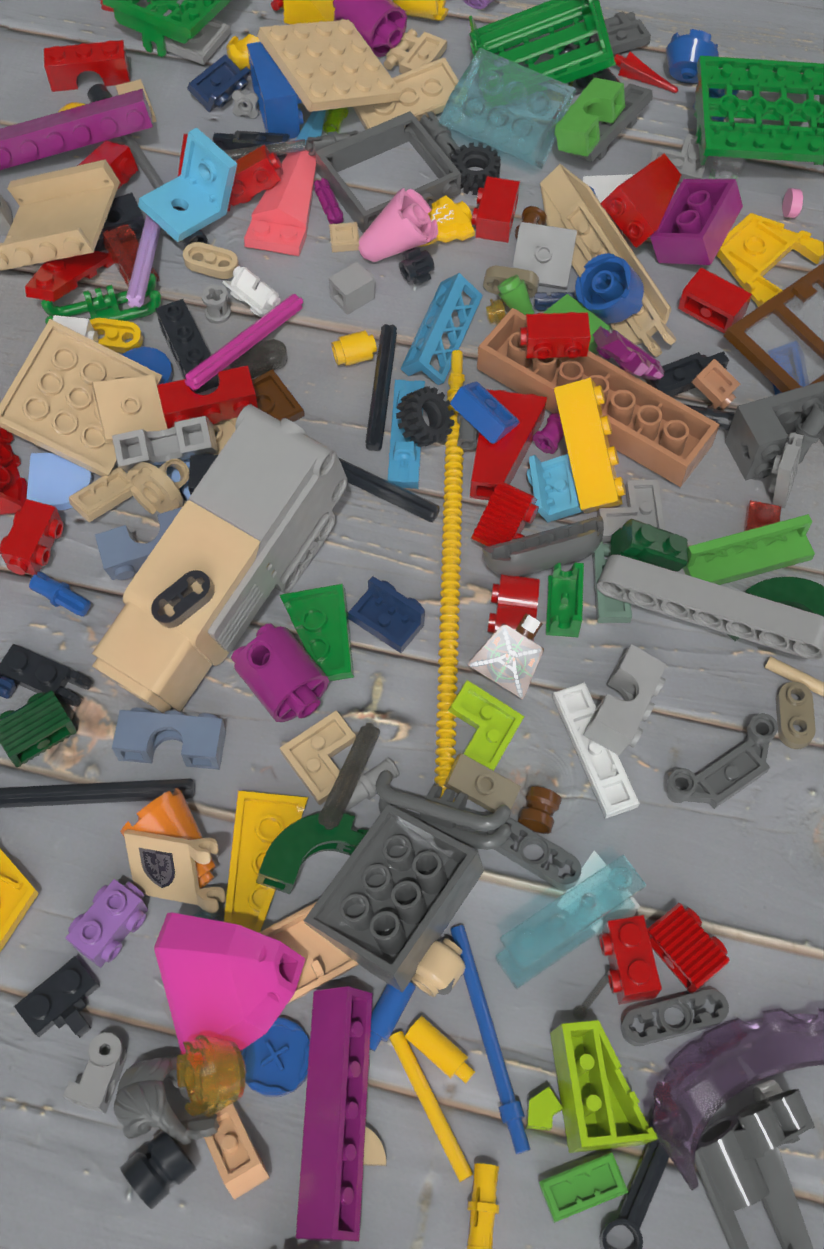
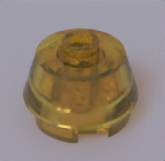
[177,1035,246,1117]

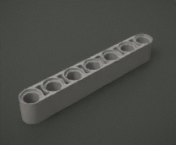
[597,555,824,659]

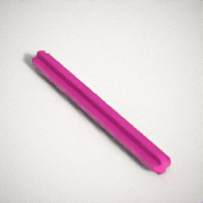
[184,294,304,390]

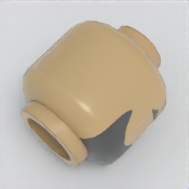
[411,938,465,997]

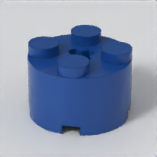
[575,253,644,324]

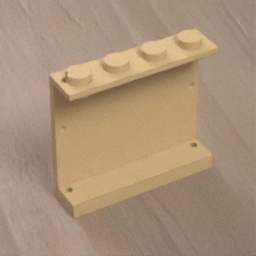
[0,160,120,271]

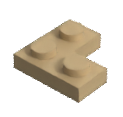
[280,710,356,806]

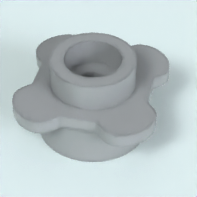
[232,90,259,118]

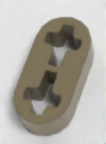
[483,266,539,298]

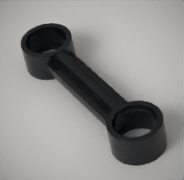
[599,1106,690,1249]

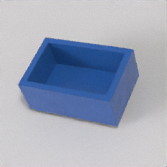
[247,41,304,139]

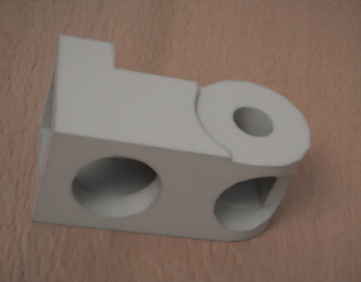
[63,1032,127,1114]

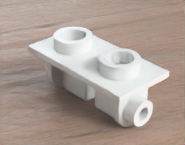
[222,266,281,317]

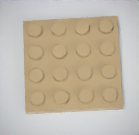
[257,19,402,112]
[0,319,162,477]

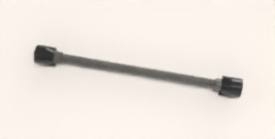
[87,84,208,246]

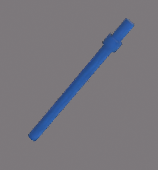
[450,925,531,1155]

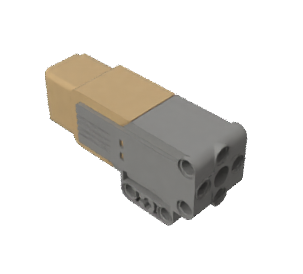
[92,405,347,714]

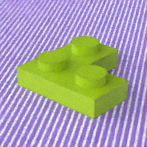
[448,680,525,771]

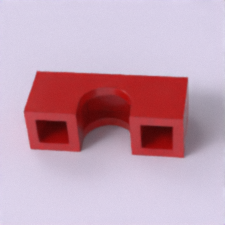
[44,40,130,92]
[157,365,258,429]

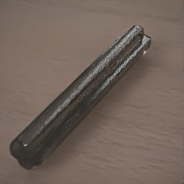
[318,723,380,830]

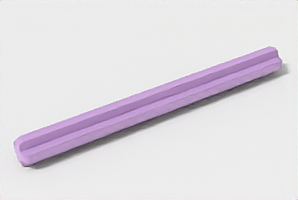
[126,215,161,307]

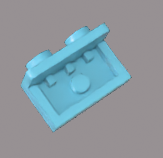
[527,454,583,523]

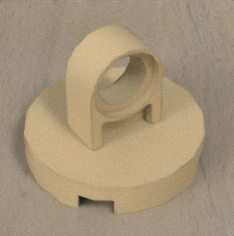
[126,459,189,515]

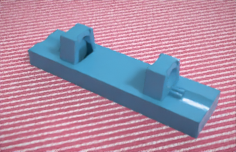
[387,380,425,489]

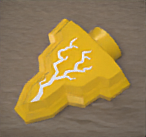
[418,195,475,247]

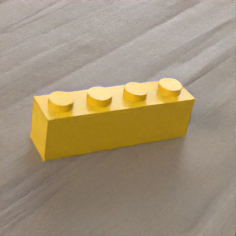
[554,378,626,514]

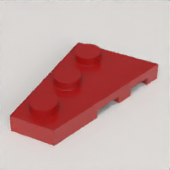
[25,251,114,302]

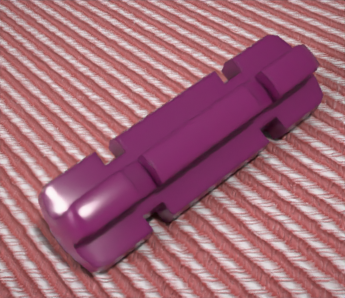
[314,178,344,224]

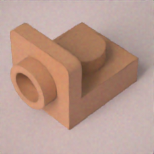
[692,359,740,410]

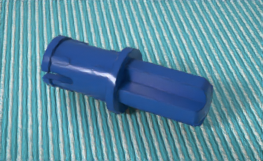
[29,572,91,616]

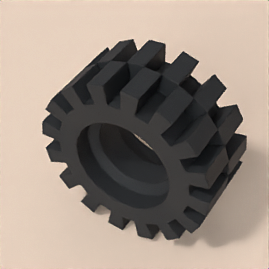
[451,142,501,195]
[396,386,455,447]

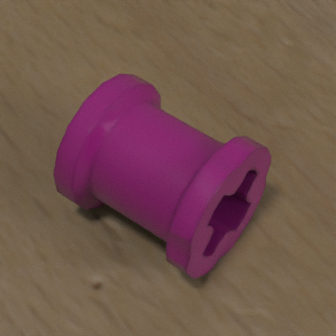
[533,413,564,454]

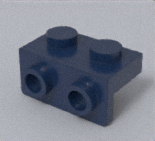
[187,54,251,113]
[348,576,425,653]

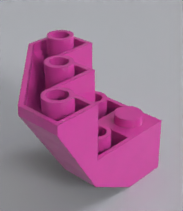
[154,912,306,1070]

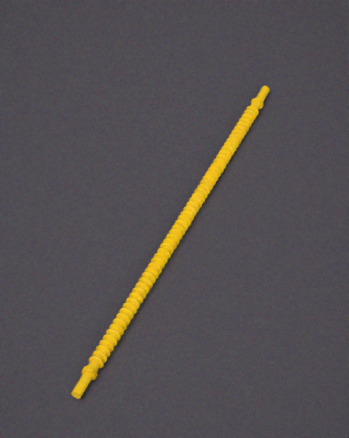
[434,350,465,802]

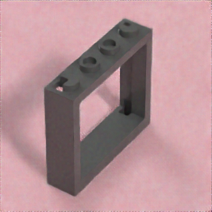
[315,111,461,233]

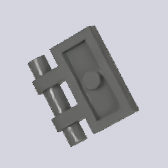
[593,12,651,54]

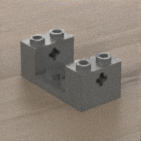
[725,381,824,481]

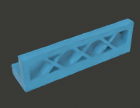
[400,273,483,385]

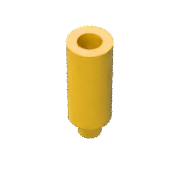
[405,1016,475,1084]

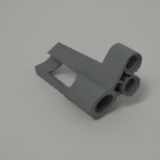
[691,1089,815,1249]

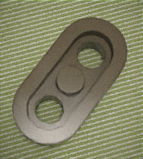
[776,682,816,749]

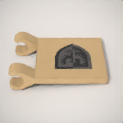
[124,829,226,913]

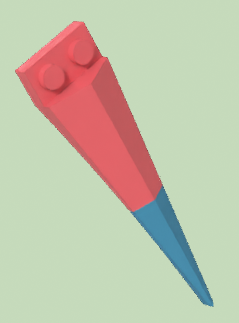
[244,110,326,256]

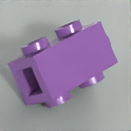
[65,879,148,968]

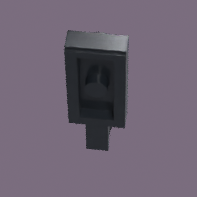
[213,131,290,158]
[645,351,729,397]

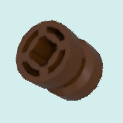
[518,786,562,834]

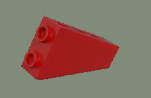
[600,153,682,248]
[470,389,547,500]

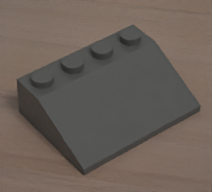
[303,804,484,992]

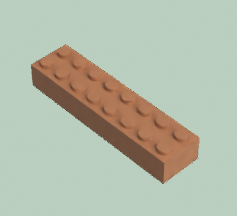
[477,308,720,488]

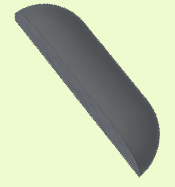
[482,516,604,577]

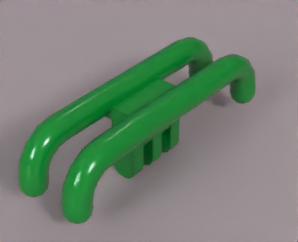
[41,273,161,325]

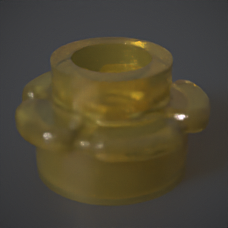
[486,299,507,325]

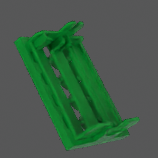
[102,0,232,57]
[469,0,616,112]
[694,56,824,166]

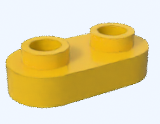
[90,318,144,353]

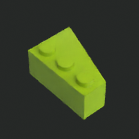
[550,1020,658,1153]

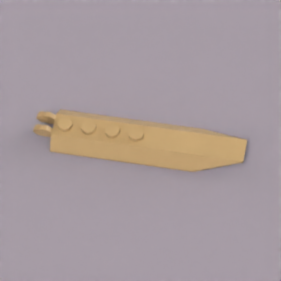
[540,164,677,357]

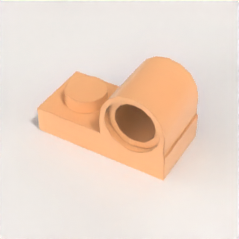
[203,1102,270,1200]

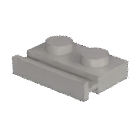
[769,433,804,508]

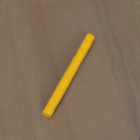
[389,1030,474,1182]

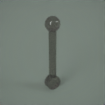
[573,967,612,1020]

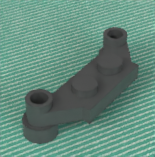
[667,713,778,809]

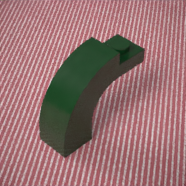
[727,577,824,641]
[256,812,368,894]

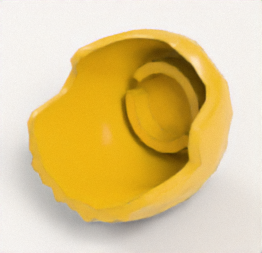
[226,34,260,73]

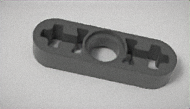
[487,817,582,890]
[621,989,729,1046]

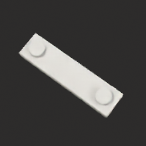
[553,682,640,819]

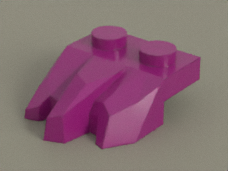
[593,326,664,380]

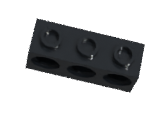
[155,299,219,394]

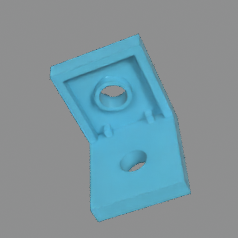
[138,128,237,242]

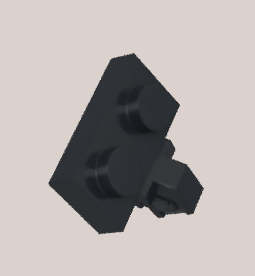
[14,956,100,1038]

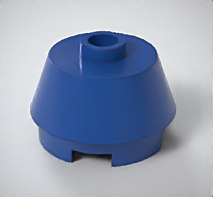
[666,29,719,83]

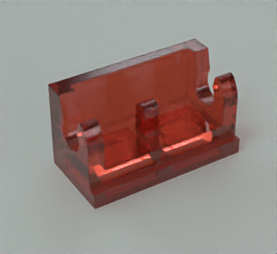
[103,224,160,288]

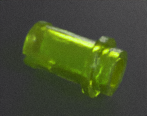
[322,107,349,134]

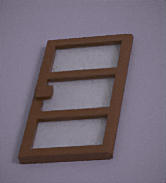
[724,262,824,393]

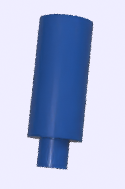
[370,982,416,1052]

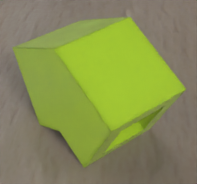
[526,1087,563,1131]

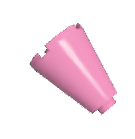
[359,188,438,262]

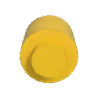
[331,330,377,366]

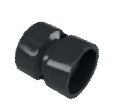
[120,1131,197,1209]

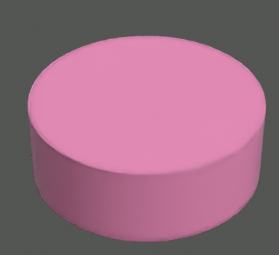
[782,188,803,218]

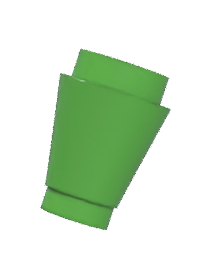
[497,275,535,315]

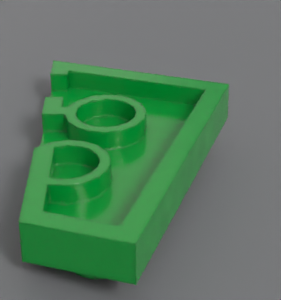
[279,583,354,682]

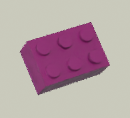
[650,179,743,265]

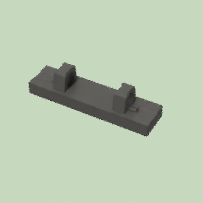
[569,83,653,162]

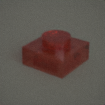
[744,500,782,531]

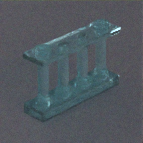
[495,854,646,990]

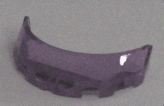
[653,1008,824,1191]

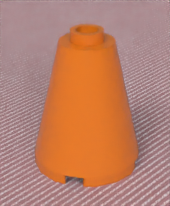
[120,788,216,889]

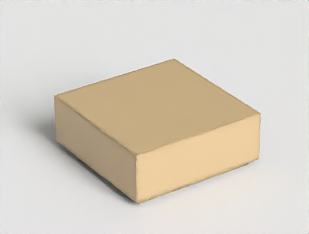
[329,222,359,253]

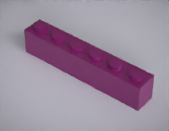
[0,88,153,170]
[296,986,373,1242]

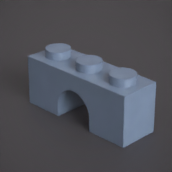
[95,507,182,580]
[112,707,226,770]

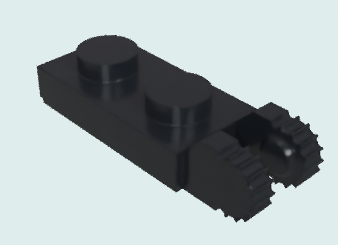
[0,643,93,707]

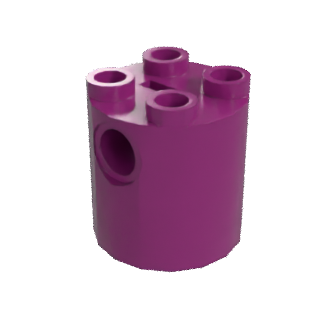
[333,0,407,57]
[231,623,329,723]

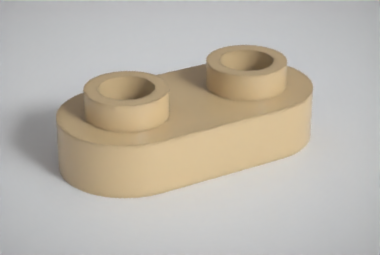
[183,242,239,279]

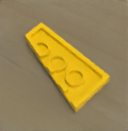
[224,791,308,932]

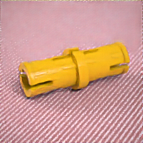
[467,1163,499,1249]

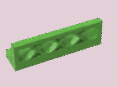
[683,514,815,585]

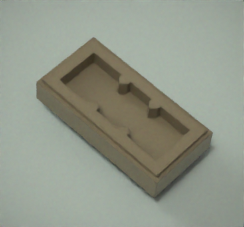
[444,753,521,813]

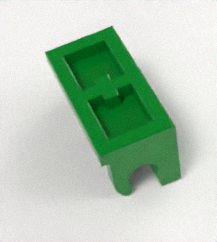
[546,562,584,638]

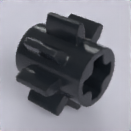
[399,247,435,285]

